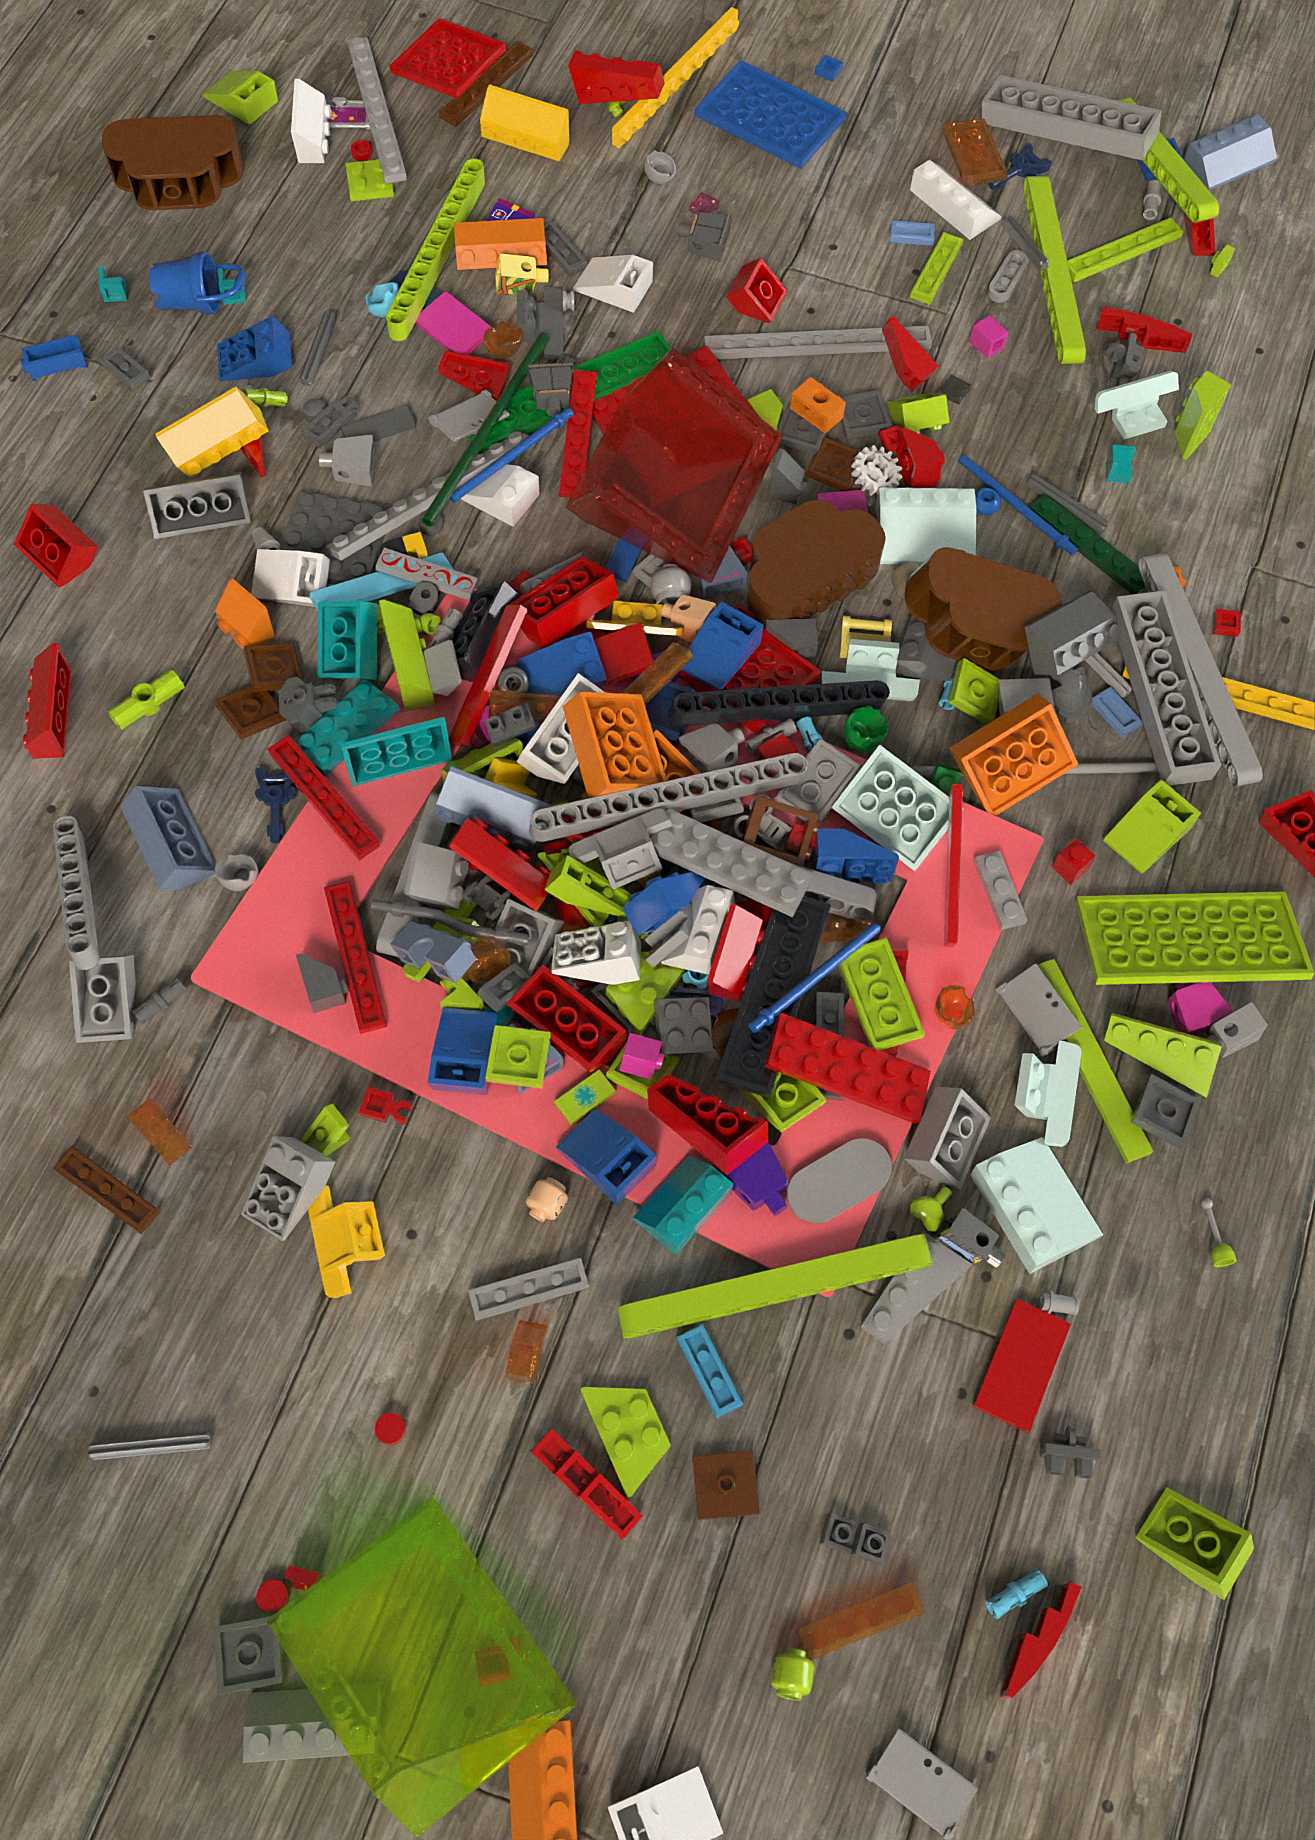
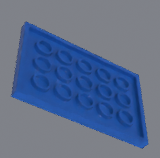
[694,60,847,169]

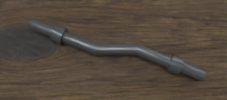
[371,899,530,945]

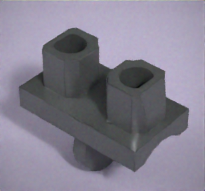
[1106,333,1144,379]
[484,703,537,746]
[1039,1426,1101,1479]

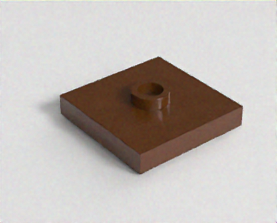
[806,438,867,491]
[243,643,304,692]
[215,685,286,740]
[692,1451,760,1521]

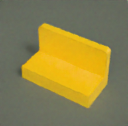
[484,758,537,799]

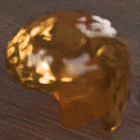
[483,321,523,359]
[465,941,511,983]

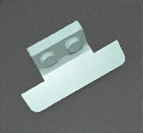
[1094,371,1179,439]
[821,639,920,701]
[1015,1040,1082,1147]

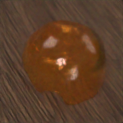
[934,985,975,1029]

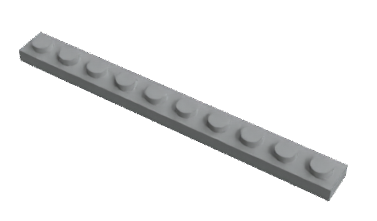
[347,37,407,184]
[704,326,932,359]
[326,432,534,561]

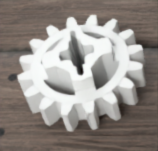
[851,445,902,496]

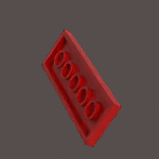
[764,1013,931,1124]

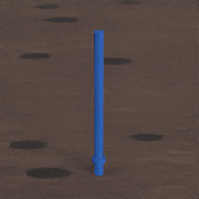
[449,408,574,503]
[958,454,1078,556]
[749,923,880,1033]

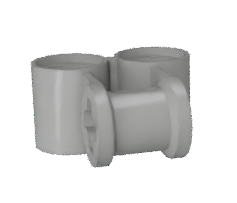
[734,794,792,850]

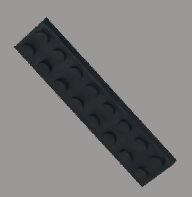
[716,896,831,1098]

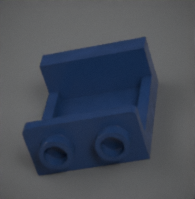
[644,676,696,749]

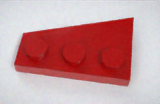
[438,350,511,400]

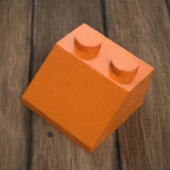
[215,579,275,649]

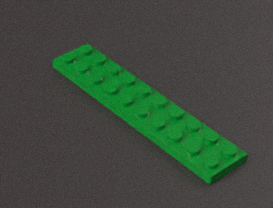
[466,331,679,454]

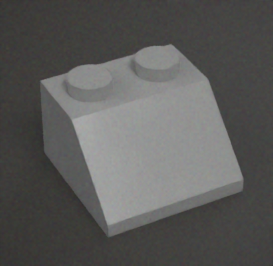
[404,842,468,910]

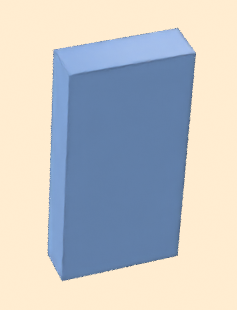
[889,220,935,246]
[1091,686,1143,738]

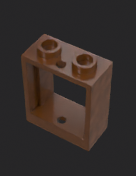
[741,795,821,866]

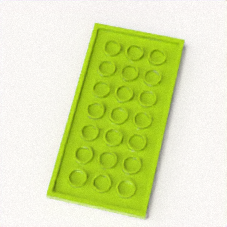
[1075,892,1315,985]

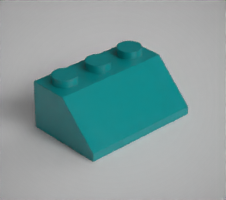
[317,601,377,680]
[632,1156,733,1256]

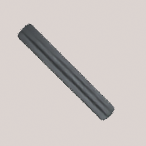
[1002,216,1049,271]
[300,311,336,386]
[1027,474,1109,534]
[88,1431,211,1460]

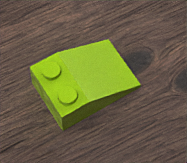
[738,1072,827,1132]
[1136,1487,1254,1600]

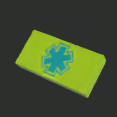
[554,1070,616,1125]

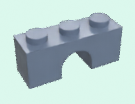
[390,921,476,983]

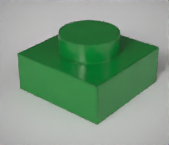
[928,762,962,795]

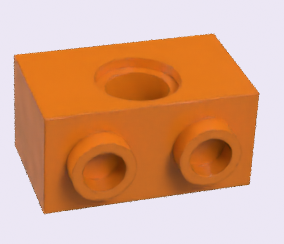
[790,377,846,434]

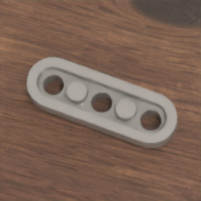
[988,250,1029,303]

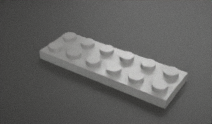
[650,809,814,917]

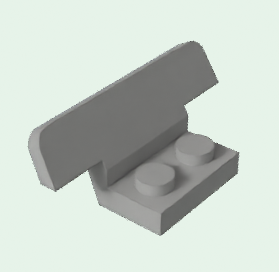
[569,808,672,890]

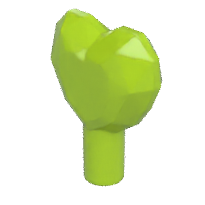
[910,1187,952,1231]

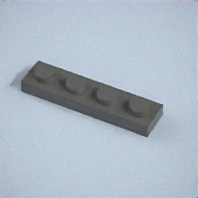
[815,992,844,1100]

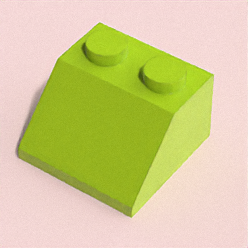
[887,392,950,433]

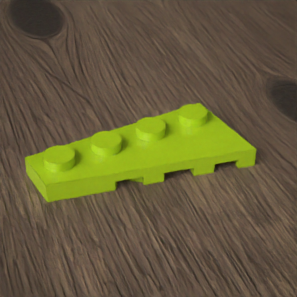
[1104,1013,1222,1098]

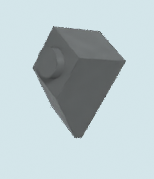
[769,448,807,504]
[765,619,818,659]
[296,953,348,1013]

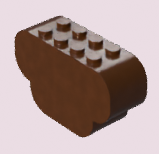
[102,115,244,210]
[747,500,886,629]
[905,547,1062,671]

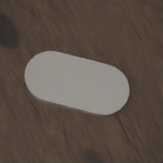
[787,1138,892,1224]

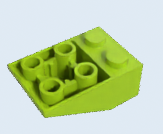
[202,71,278,125]
[1103,780,1201,874]

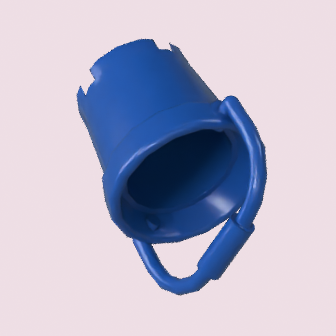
[149,251,246,314]

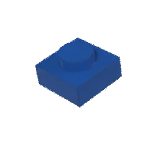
[815,55,843,82]

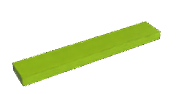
[1067,217,1184,283]

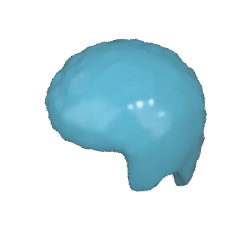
[365,282,400,318]

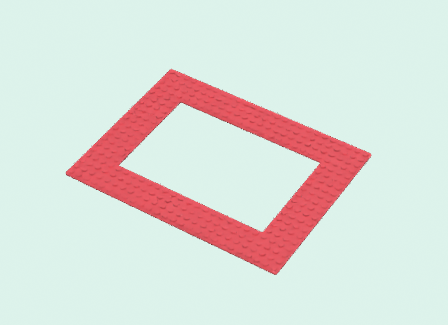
[191,588,1044,1297]

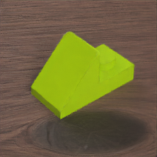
[440,977,485,1011]
[300,1104,350,1156]

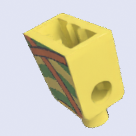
[495,254,548,295]

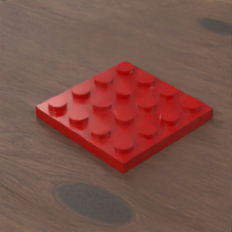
[389,18,506,99]
[679,628,821,733]

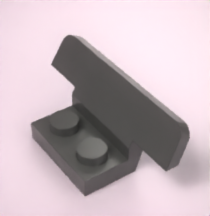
[517,286,563,359]

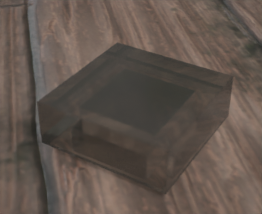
[939,375,971,405]

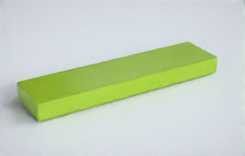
[910,232,964,305]

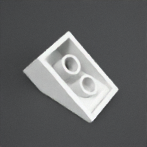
[461,464,540,527]

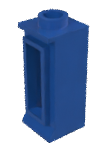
[20,335,87,381]

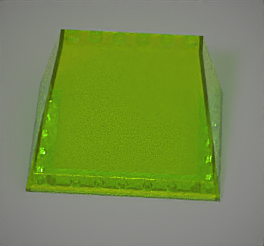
[267,1498,578,1838]

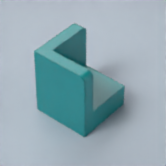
[99,266,127,302]
[218,268,246,304]
[1106,445,1136,483]

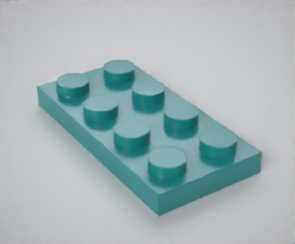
[294,679,400,776]

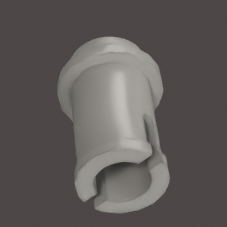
[1040,1290,1079,1316]

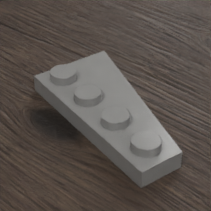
[861,1231,972,1344]

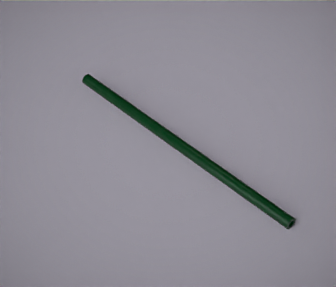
[421,332,550,527]

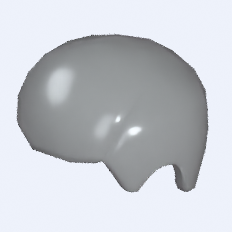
[644,150,676,184]
[214,854,258,891]

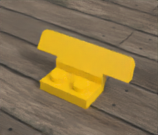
[586,601,684,635]
[308,1186,385,1298]

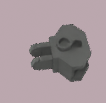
[279,676,337,734]

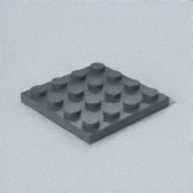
[279,491,391,585]

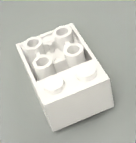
[573,255,653,313]
[251,549,330,607]
[551,921,641,985]
[608,1766,723,1840]

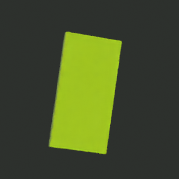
[835,938,925,1051]

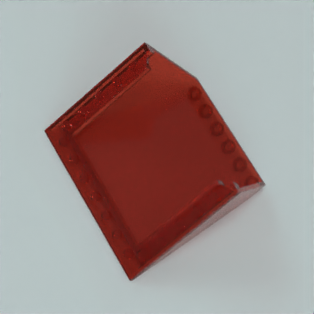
[565,347,783,583]

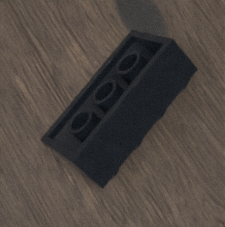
[450,581,521,682]

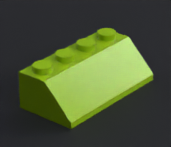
[379,600,438,711]

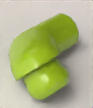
[608,101,626,118]

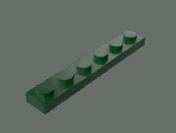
[1029,493,1147,595]

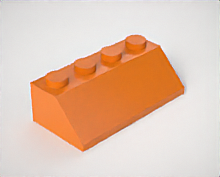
[454,218,547,270]
[507,1720,578,1840]

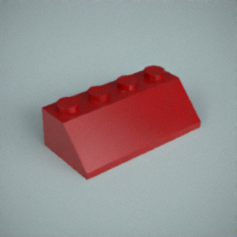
[509,556,619,648]
[23,643,72,759]
[448,817,550,911]
[506,965,627,1073]

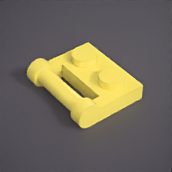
[840,615,892,658]

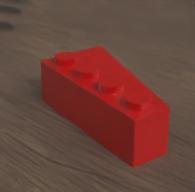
[568,50,665,104]
[1259,790,1315,878]
[647,1074,768,1175]

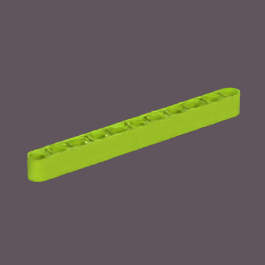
[386,159,485,341]
[1024,176,1086,364]
[617,1234,934,1339]

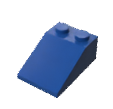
[517,632,607,708]

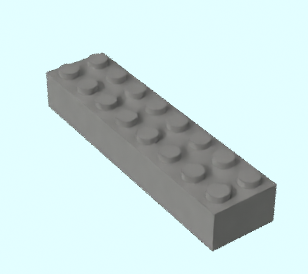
[982,75,1162,160]
[1111,590,1221,786]

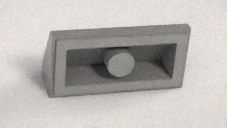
[424,640,462,696]

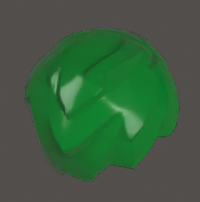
[844,706,889,753]

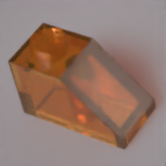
[127,1098,192,1166]
[506,1320,548,1385]

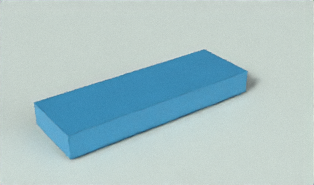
[676,1323,743,1419]

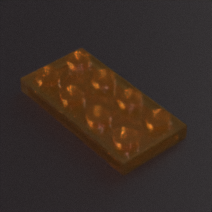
[943,118,1008,186]

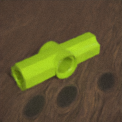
[107,669,185,730]

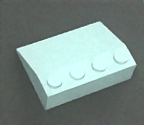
[876,488,976,564]
[831,745,964,871]
[970,1137,1103,1274]

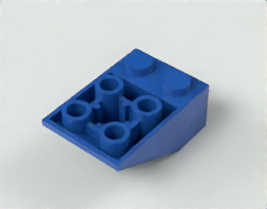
[217,316,292,381]
[678,601,764,691]
[813,829,899,884]
[623,870,705,936]
[428,1007,498,1095]
[556,1108,657,1205]

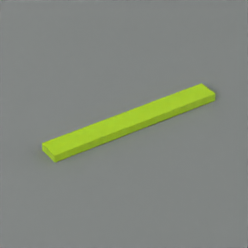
[1038,959,1153,1164]

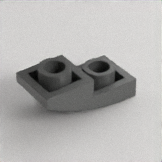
[819,1513,891,1565]

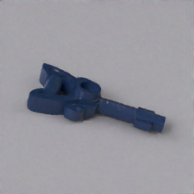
[988,143,1052,190]
[255,768,297,843]

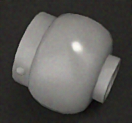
[650,564,691,606]

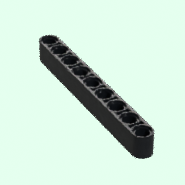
[668,680,890,726]

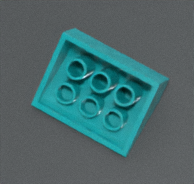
[340,717,452,787]

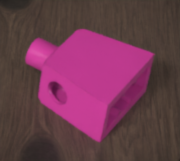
[1168,982,1233,1036]

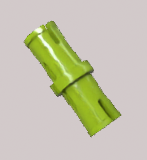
[241,388,287,407]

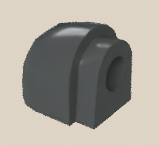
[408,582,438,615]

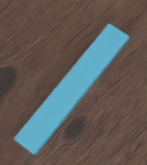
[310,553,454,611]

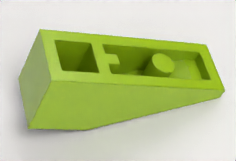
[545,855,632,918]

